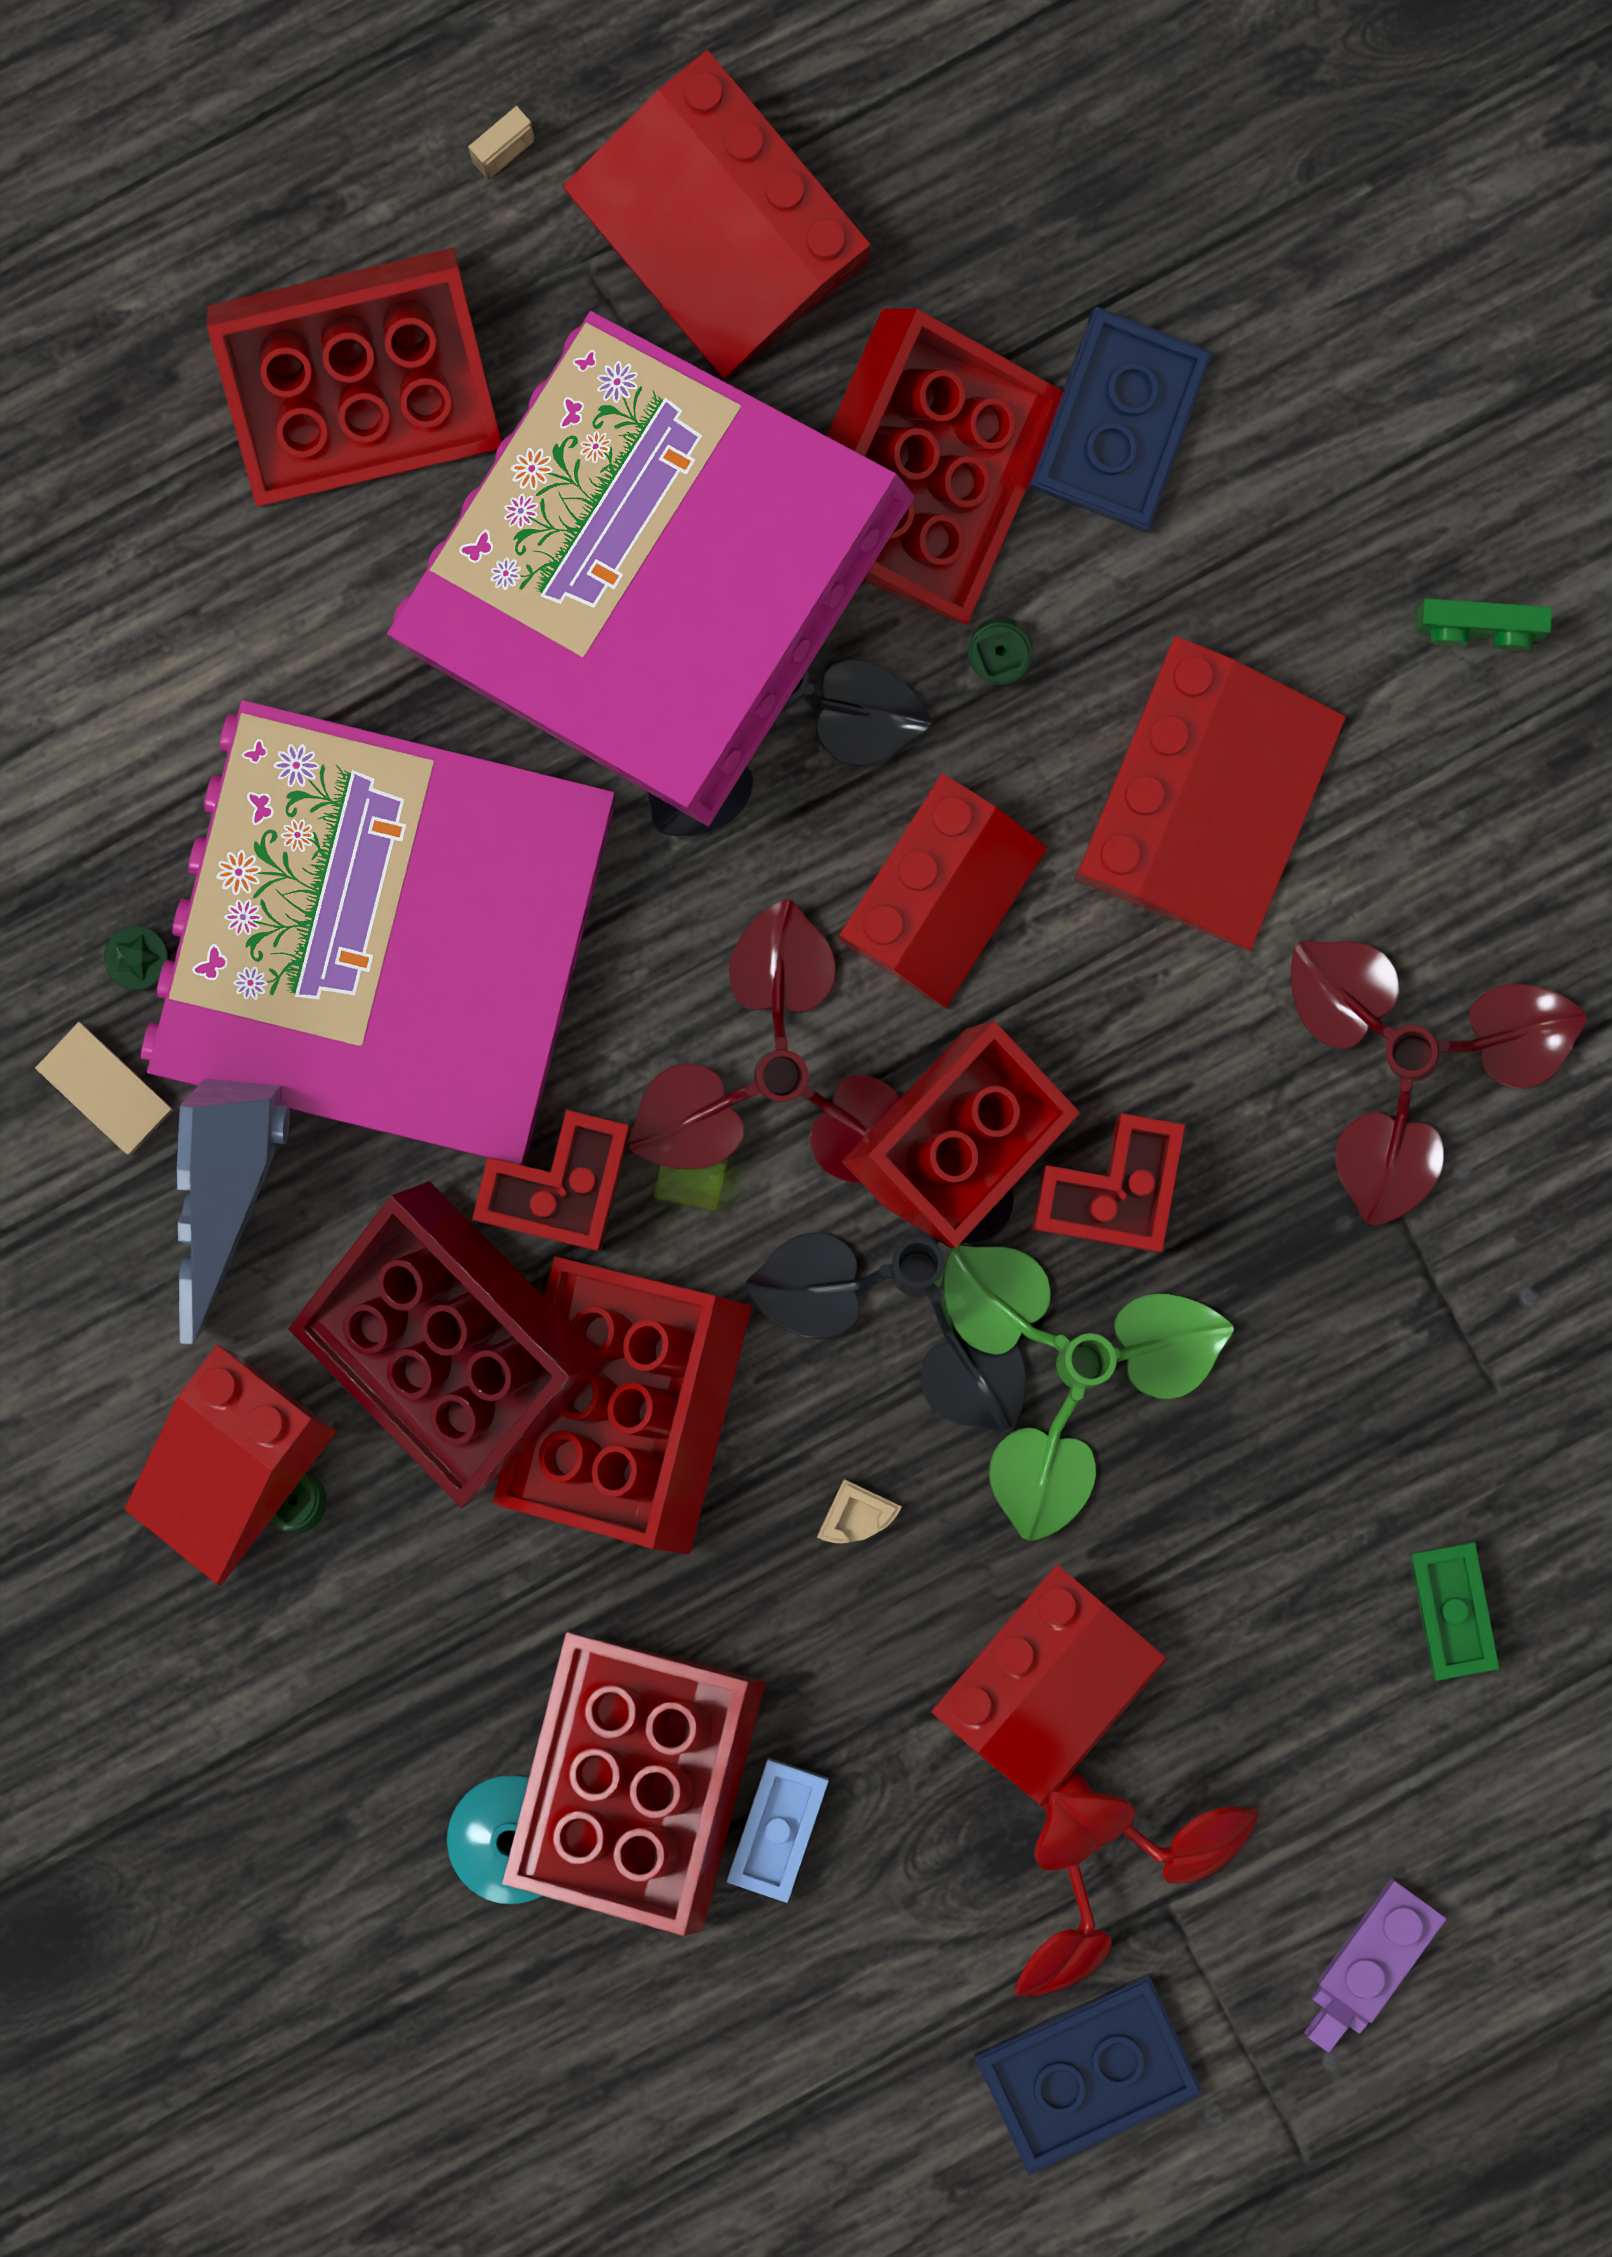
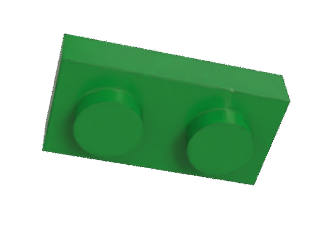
[1414,598,1552,651]
[1409,1541,1499,1681]

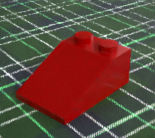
[124,1345,337,1586]

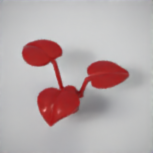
[1014,1773,1259,1998]

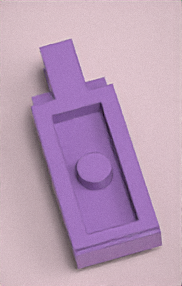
[1304,1879,1446,2053]

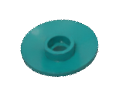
[447,1775,542,1904]

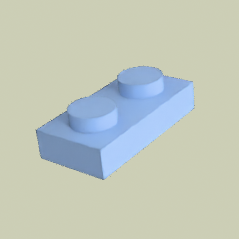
[727,1758,829,1903]

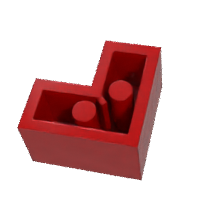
[472,1110,632,1252]
[1031,1113,1185,1253]

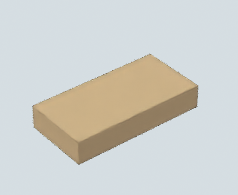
[35,1022,174,1156]

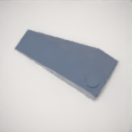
[177,1079,290,1344]

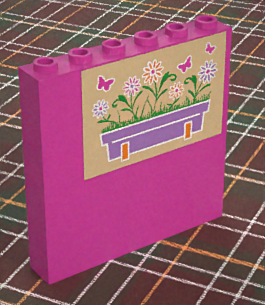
[387,311,915,827]
[141,700,617,1166]

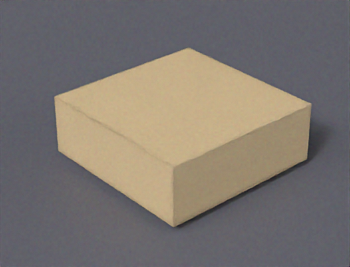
[468,106,534,179]

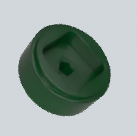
[968,617,1033,684]
[104,926,170,991]
[268,1472,327,1534]

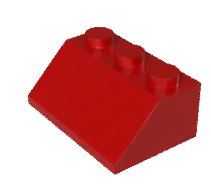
[838,773,1047,1009]
[841,1021,1080,1249]
[931,1564,1168,1807]

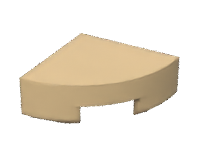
[817,1479,902,1544]

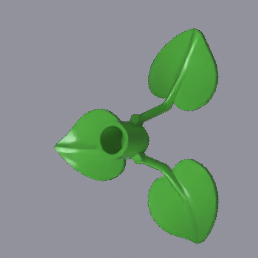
[943,1245,1234,1541]

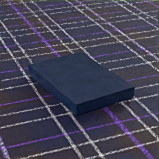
[1028,307,1213,533]
[974,1973,1204,2175]

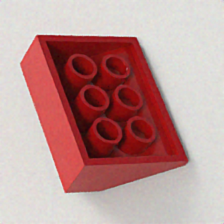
[563,49,871,381]
[207,247,501,507]
[827,308,1062,624]
[1074,636,1346,951]
[492,1256,752,1555]
[502,1632,766,1936]

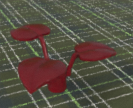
[628,899,900,1183]
[1291,941,1586,1226]

